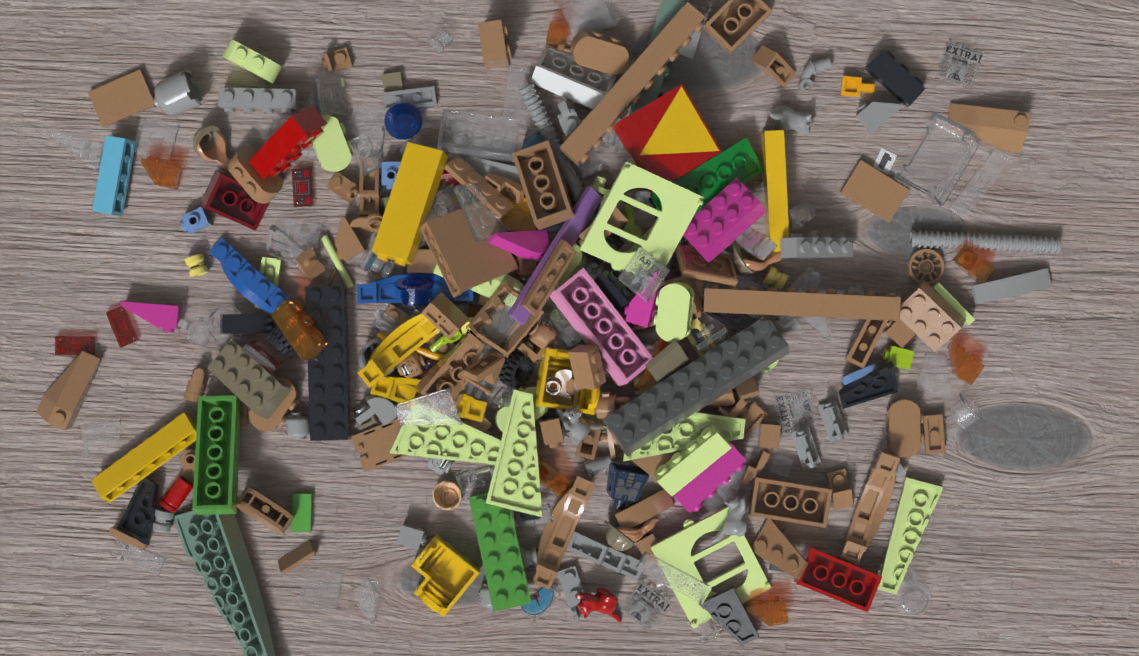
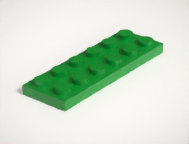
[650,137,764,213]

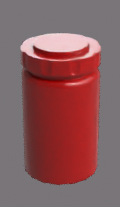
[160,475,194,513]

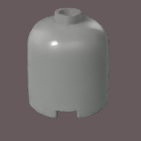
[153,69,203,115]

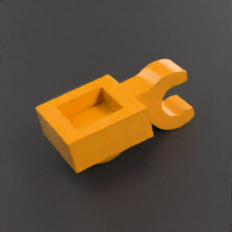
[840,76,875,98]

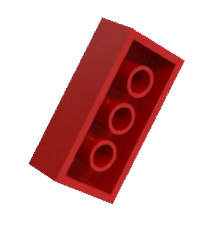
[249,106,328,179]
[794,545,882,612]

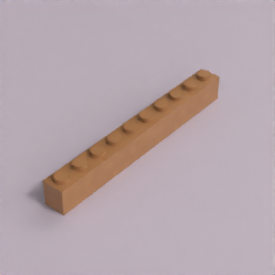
[560,2,705,165]
[703,285,901,321]

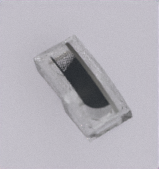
[512,503,553,527]

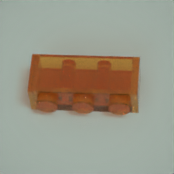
[271,300,327,360]

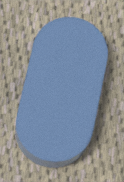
[841,364,878,386]

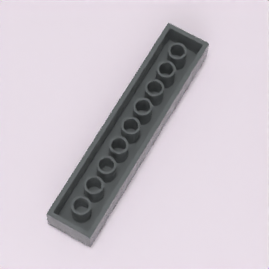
[604,315,789,456]

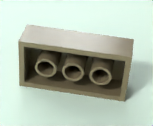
[207,339,292,419]

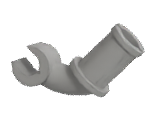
[798,57,832,91]

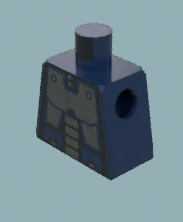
[606,462,649,510]

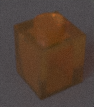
[546,22,569,48]

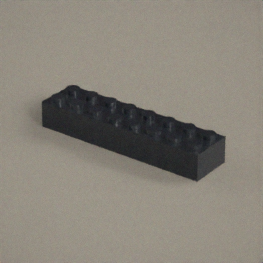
[305,286,351,441]

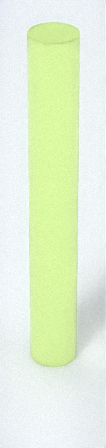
[321,235,354,289]

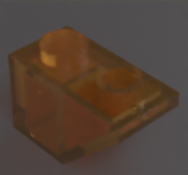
[140,156,183,190]
[952,245,995,284]
[947,343,985,385]
[745,596,789,626]

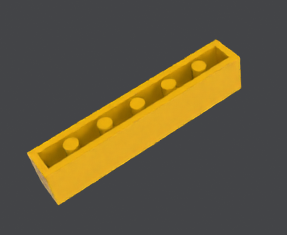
[91,412,197,503]

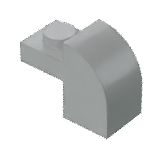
[354,395,400,425]

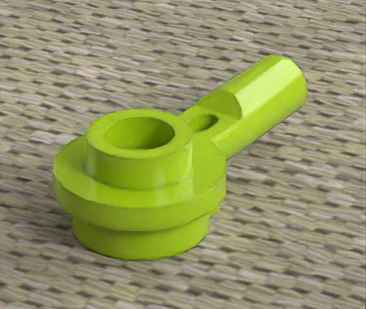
[623,204,642,242]
[430,329,461,352]

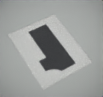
[873,148,897,174]

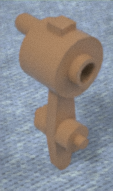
[595,392,631,459]

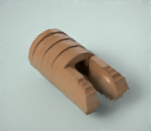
[183,367,205,402]

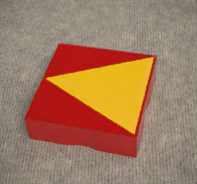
[612,84,722,193]

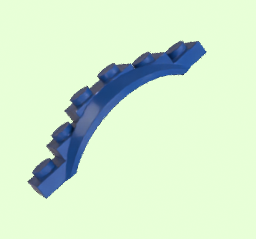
[209,237,306,327]
[357,274,474,304]

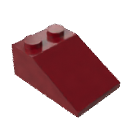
[200,170,269,231]

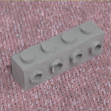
[218,88,299,114]
[780,234,853,258]

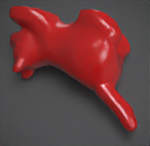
[575,588,622,623]

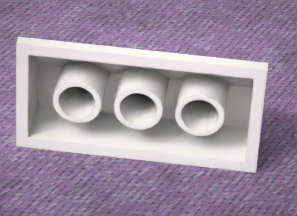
[530,44,617,110]

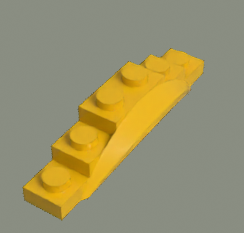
[357,313,440,388]
[370,377,488,422]

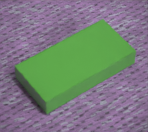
[291,493,312,532]

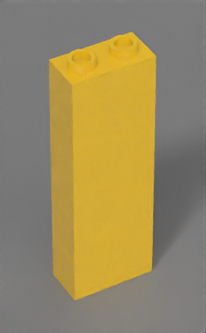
[761,130,789,253]
[372,142,448,266]

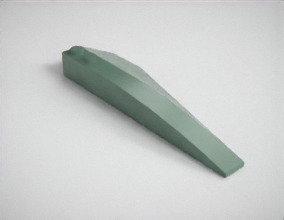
[173,510,275,656]

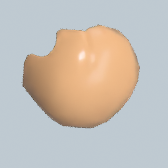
[432,481,462,510]

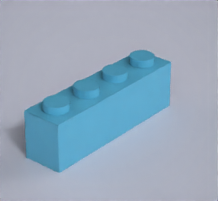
[92,136,136,217]

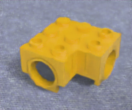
[534,347,600,416]
[411,534,481,617]

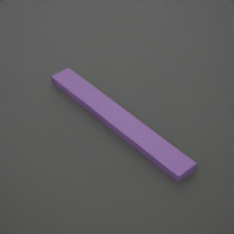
[508,186,602,325]

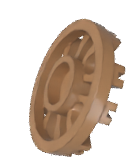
[908,249,944,285]

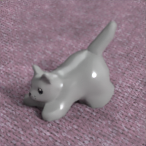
[769,105,814,135]
[556,405,603,444]
[711,495,747,543]

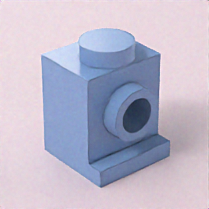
[381,162,401,190]
[180,206,213,234]

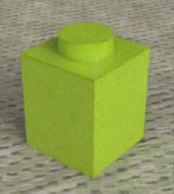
[883,346,915,370]

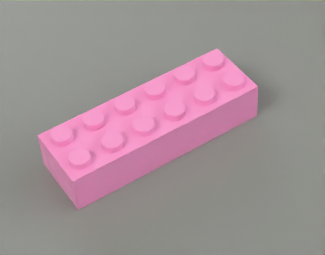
[549,268,653,386]

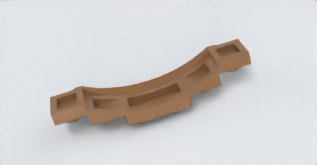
[840,450,900,564]
[532,475,595,590]

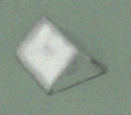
[455,464,495,500]

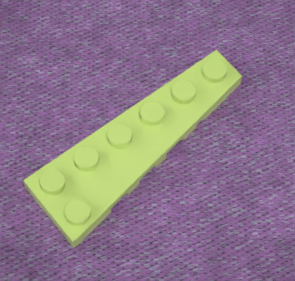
[878,477,943,595]

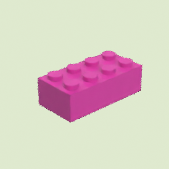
[683,178,767,264]
[673,442,746,513]

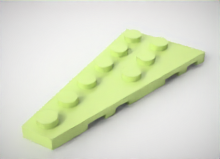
[486,390,542,517]
[390,400,501,465]
[623,413,746,462]

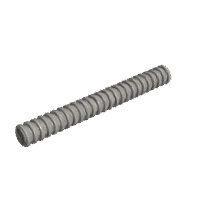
[518,84,598,222]
[910,230,1061,254]

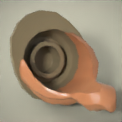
[193,124,231,171]
[732,241,782,275]
[604,518,659,551]

